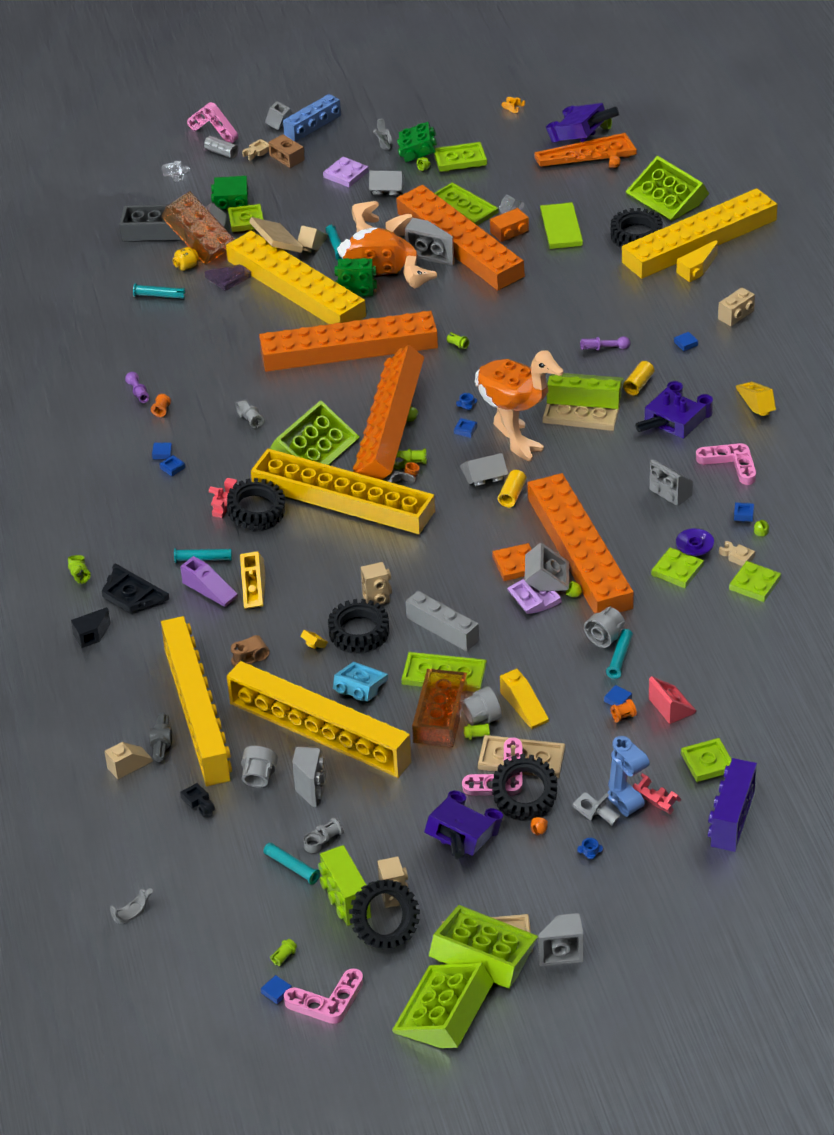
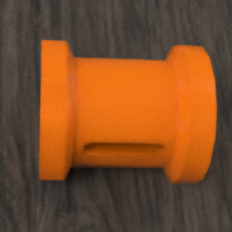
[151,394,171,417]
[610,699,637,723]

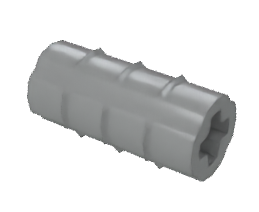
[204,136,238,159]

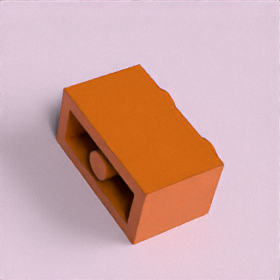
[490,208,529,242]

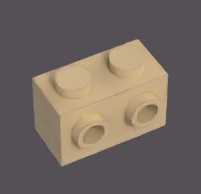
[718,288,755,326]
[360,562,392,605]
[377,856,409,908]

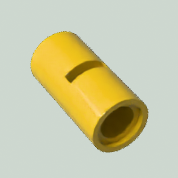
[623,361,655,396]
[498,470,527,508]

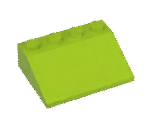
[626,155,709,222]
[547,373,624,409]
[270,400,360,465]
[429,904,538,989]
[392,963,494,1048]

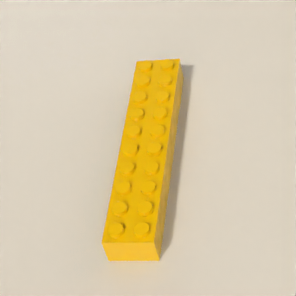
[622,188,778,279]
[226,231,366,324]
[251,448,435,535]
[161,616,233,787]
[227,661,411,778]

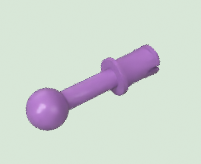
[580,336,631,351]
[125,372,149,403]

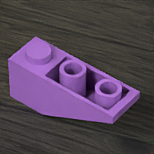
[180,556,238,607]

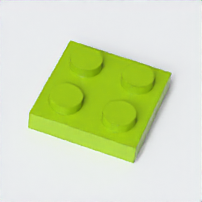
[228,204,264,232]
[651,547,704,588]
[729,561,781,602]
[681,738,732,782]

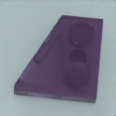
[204,264,252,291]

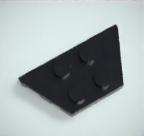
[102,563,170,613]

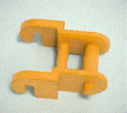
[501,97,526,113]

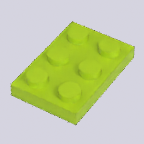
[433,142,487,172]

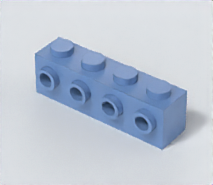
[283,94,341,142]

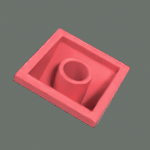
[649,676,697,724]

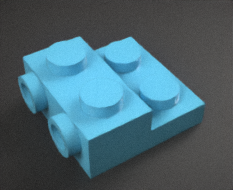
[333,662,388,701]

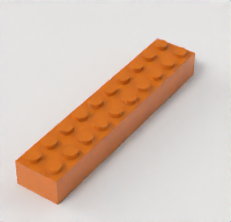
[396,185,525,291]
[259,311,438,372]
[353,344,424,480]
[528,473,634,614]

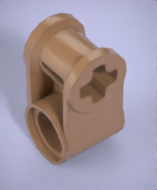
[231,635,270,667]

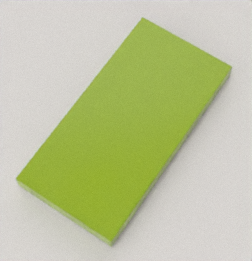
[435,182,499,226]
[540,202,583,249]
[401,652,487,692]

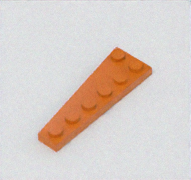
[534,133,637,166]

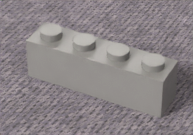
[406,591,479,651]

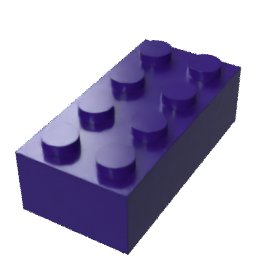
[708,758,757,852]

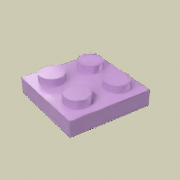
[323,157,369,187]

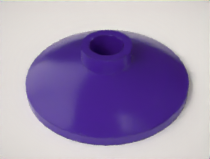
[676,528,714,556]

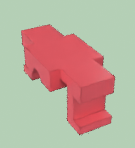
[209,478,237,518]
[632,773,681,815]

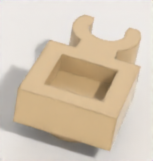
[242,139,269,160]
[719,541,755,566]

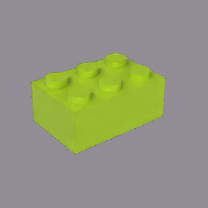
[318,845,371,926]

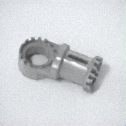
[235,399,265,429]
[303,817,344,853]

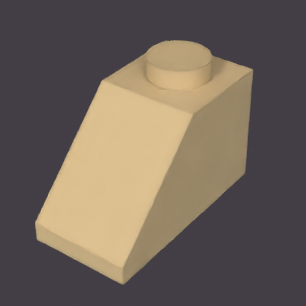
[298,226,328,253]
[105,742,153,780]

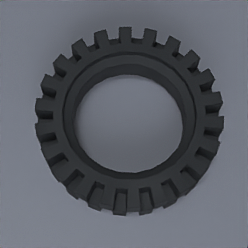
[611,208,663,247]
[227,478,285,530]
[328,599,389,653]
[492,754,557,821]
[349,880,420,949]

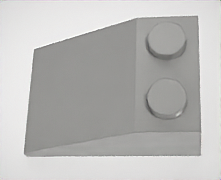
[405,218,454,266]

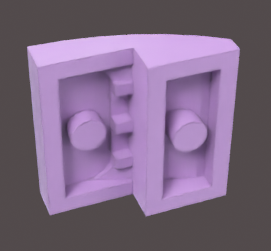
[507,579,562,614]

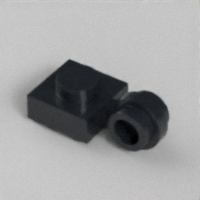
[180,783,215,816]

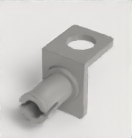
[573,792,620,826]

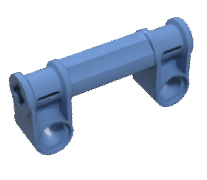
[608,736,650,817]

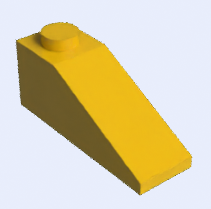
[676,240,718,282]
[736,381,776,416]
[240,551,265,609]
[500,668,549,729]

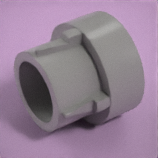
[584,606,626,648]
[462,686,502,725]
[241,746,278,788]

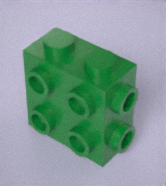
[397,122,437,162]
[211,176,248,210]
[334,258,377,297]

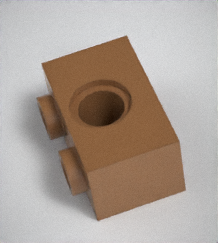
[268,134,305,168]

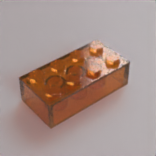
[161,191,234,265]
[412,669,467,747]

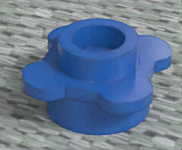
[456,393,477,410]
[577,838,603,859]

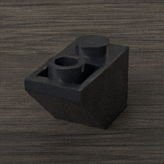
[71,607,111,648]

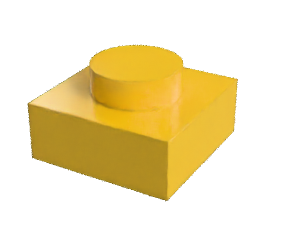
[300,630,328,649]

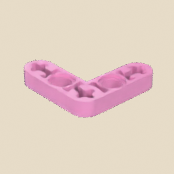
[187,102,238,143]
[696,443,756,485]
[462,738,523,796]
[284,968,363,1024]

